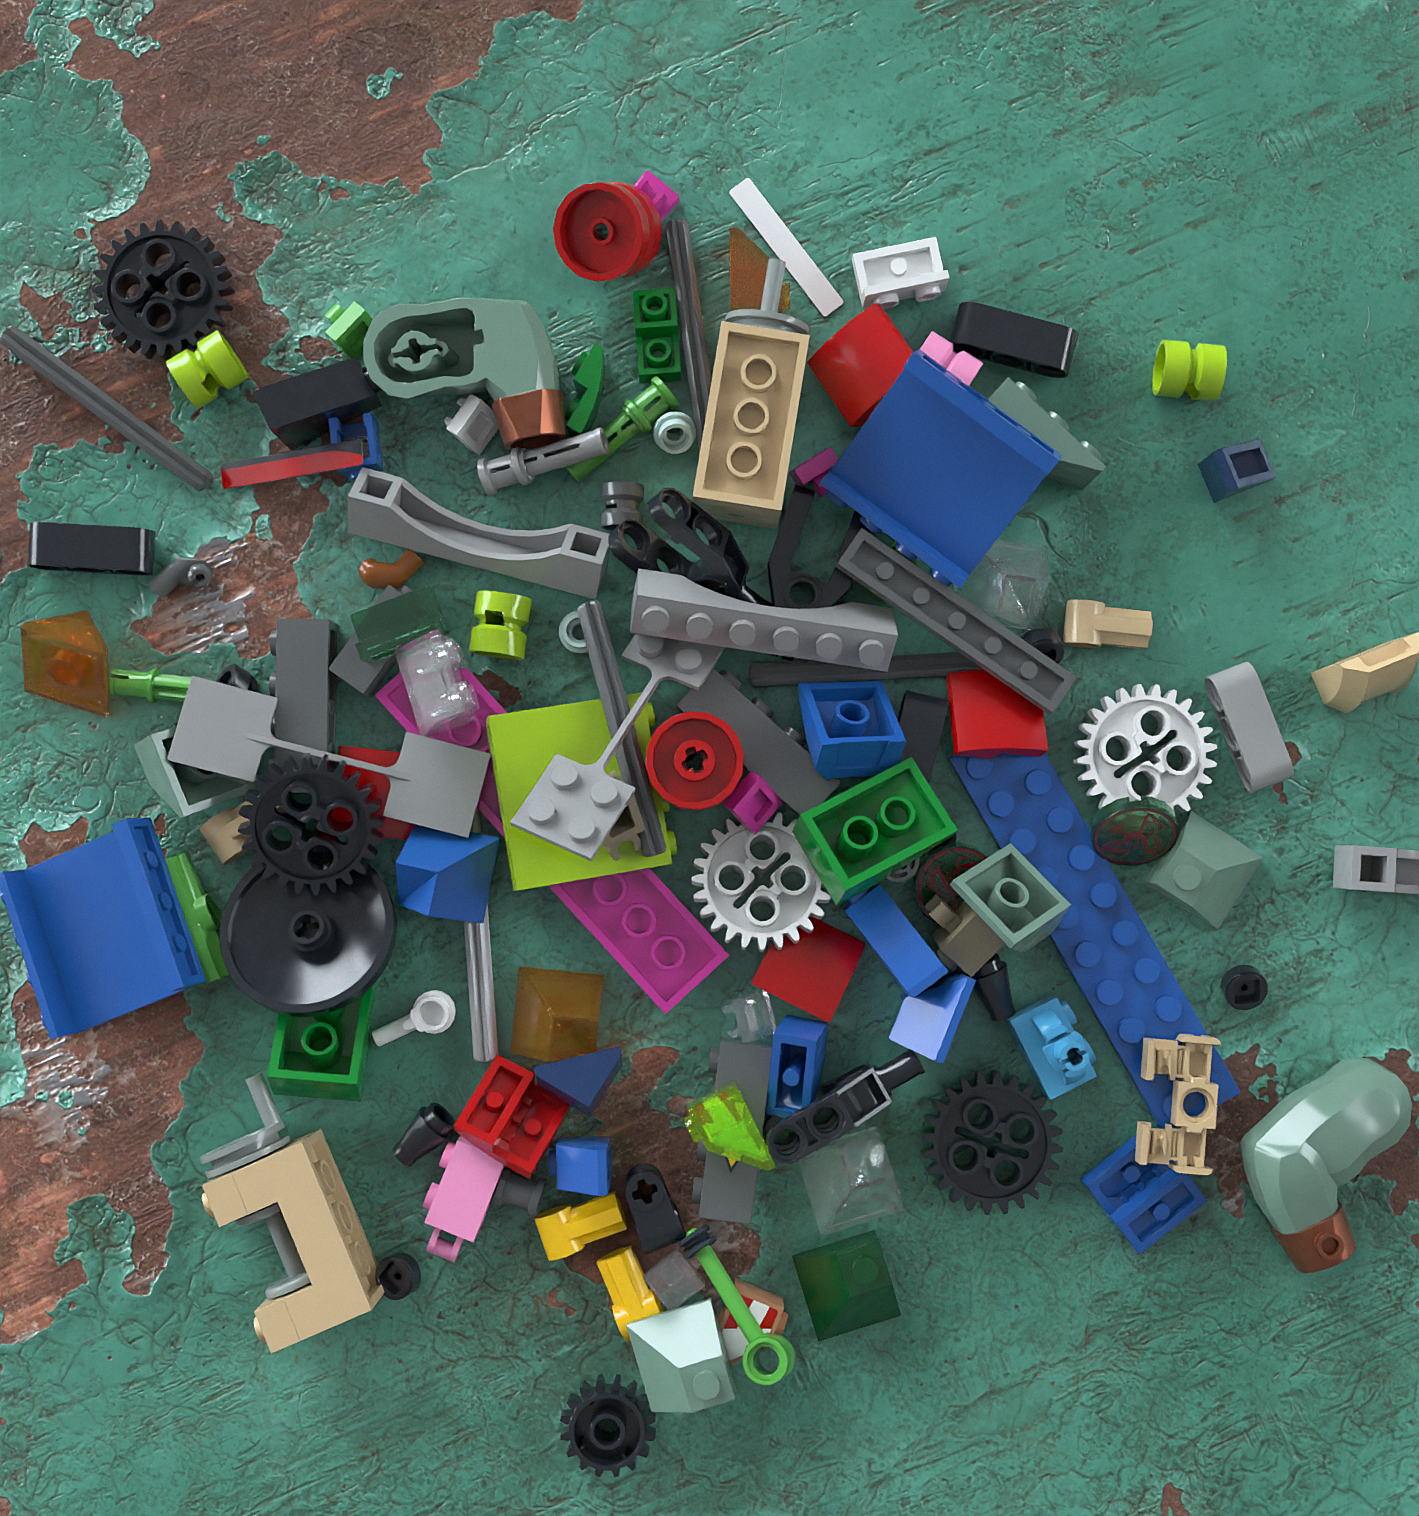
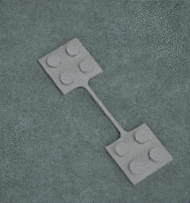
[511,634,726,861]
[167,676,491,838]

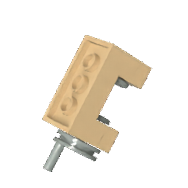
[693,259,810,529]
[199,1073,385,1354]

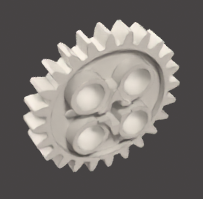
[1073,684,1217,824]
[692,813,831,952]

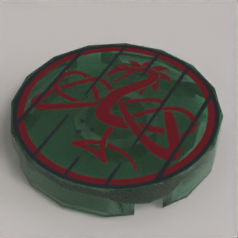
[1090,796,1180,866]
[912,842,988,926]

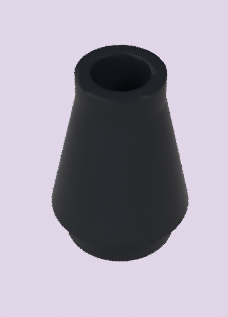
[967,953,1016,1021]
[393,1102,455,1167]

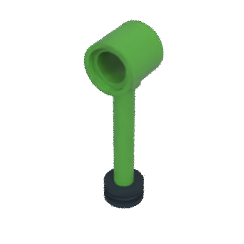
[678,1224,795,1385]

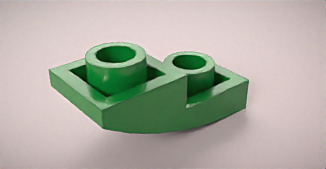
[633,288,682,383]
[564,343,605,437]

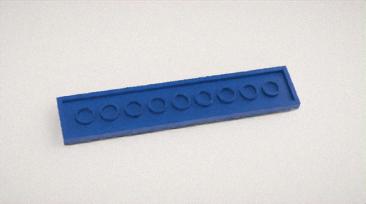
[947,753,1241,1129]

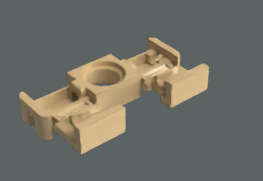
[1135,1034,1221,1175]

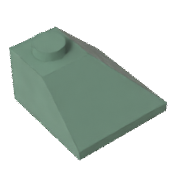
[134,726,258,818]
[1143,811,1263,930]
[950,843,1071,953]
[626,1298,737,1413]

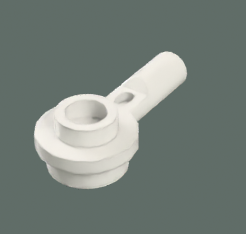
[372,990,456,1047]

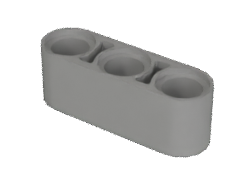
[1204,662,1294,793]

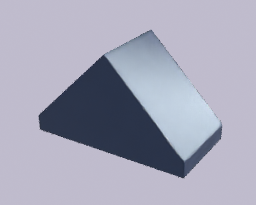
[1198,439,1276,503]
[534,1046,622,1117]

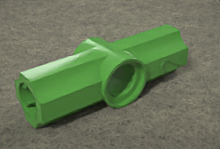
[165,853,230,987]

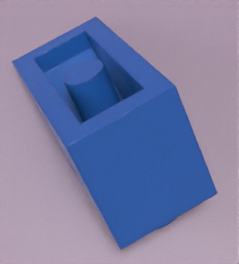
[766,1015,828,1118]
[548,1136,612,1196]

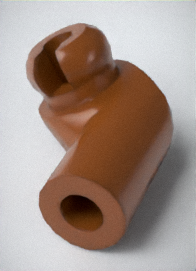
[358,549,425,589]

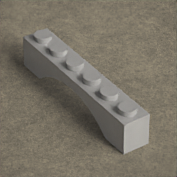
[348,467,610,600]
[630,568,898,672]

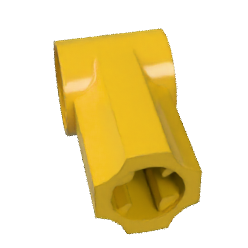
[534,1191,627,1261]
[597,1245,664,1343]

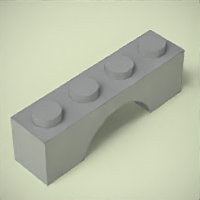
[1333,845,1419,894]

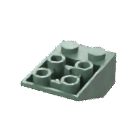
[988,377,1106,489]

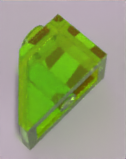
[683,1080,776,1171]

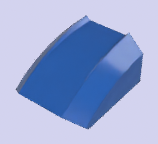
[798,681,906,781]

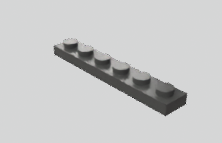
[835,528,1077,714]

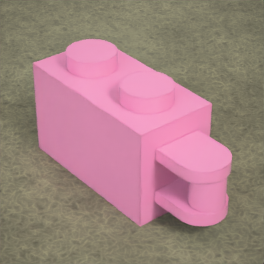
[422,1136,505,1263]

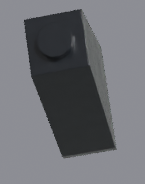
[252,357,382,450]

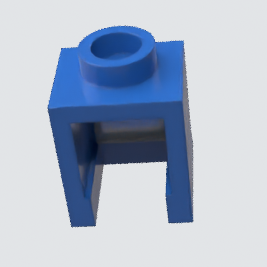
[328,413,384,482]

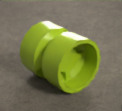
[166,330,249,409]
[1152,339,1227,402]
[469,591,532,660]

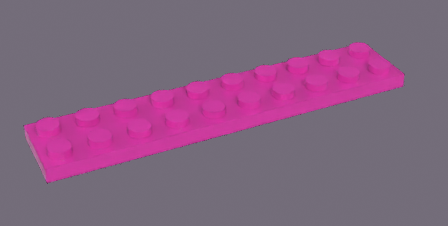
[375,637,729,1014]

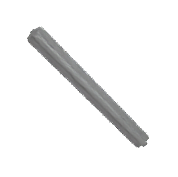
[464,808,499,1062]

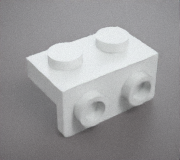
[852,237,950,310]

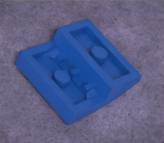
[1080,1134,1207,1255]

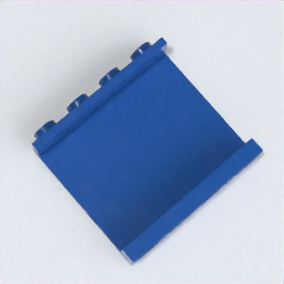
[819,349,1062,589]
[0,818,207,1040]

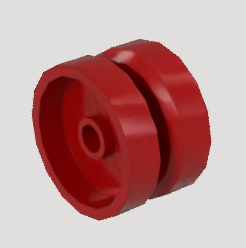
[553,181,662,282]
[645,711,744,811]

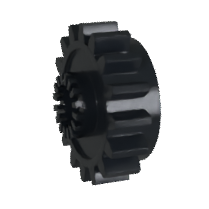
[560,1374,656,1477]

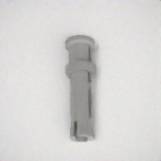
[477,427,610,496]

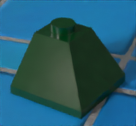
[792,1230,901,1342]

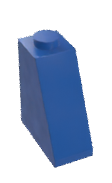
[842,884,948,999]

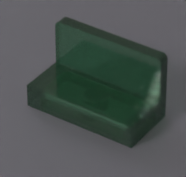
[350,585,450,664]

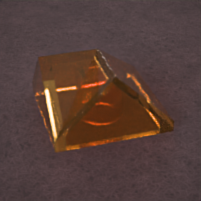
[21,610,109,717]
[510,966,605,1062]

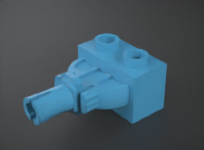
[1005,994,1097,1100]

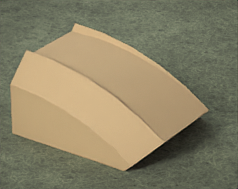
[1311,632,1419,713]

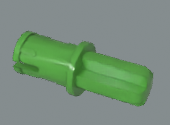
[109,668,191,703]

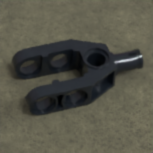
[767,484,871,661]
[608,487,773,607]
[762,1049,925,1164]

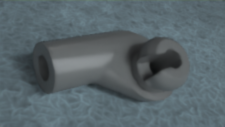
[148,557,213,598]

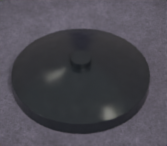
[219,845,397,1017]

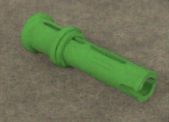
[565,376,680,483]

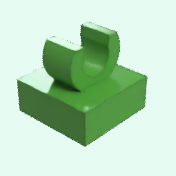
[324,301,372,359]

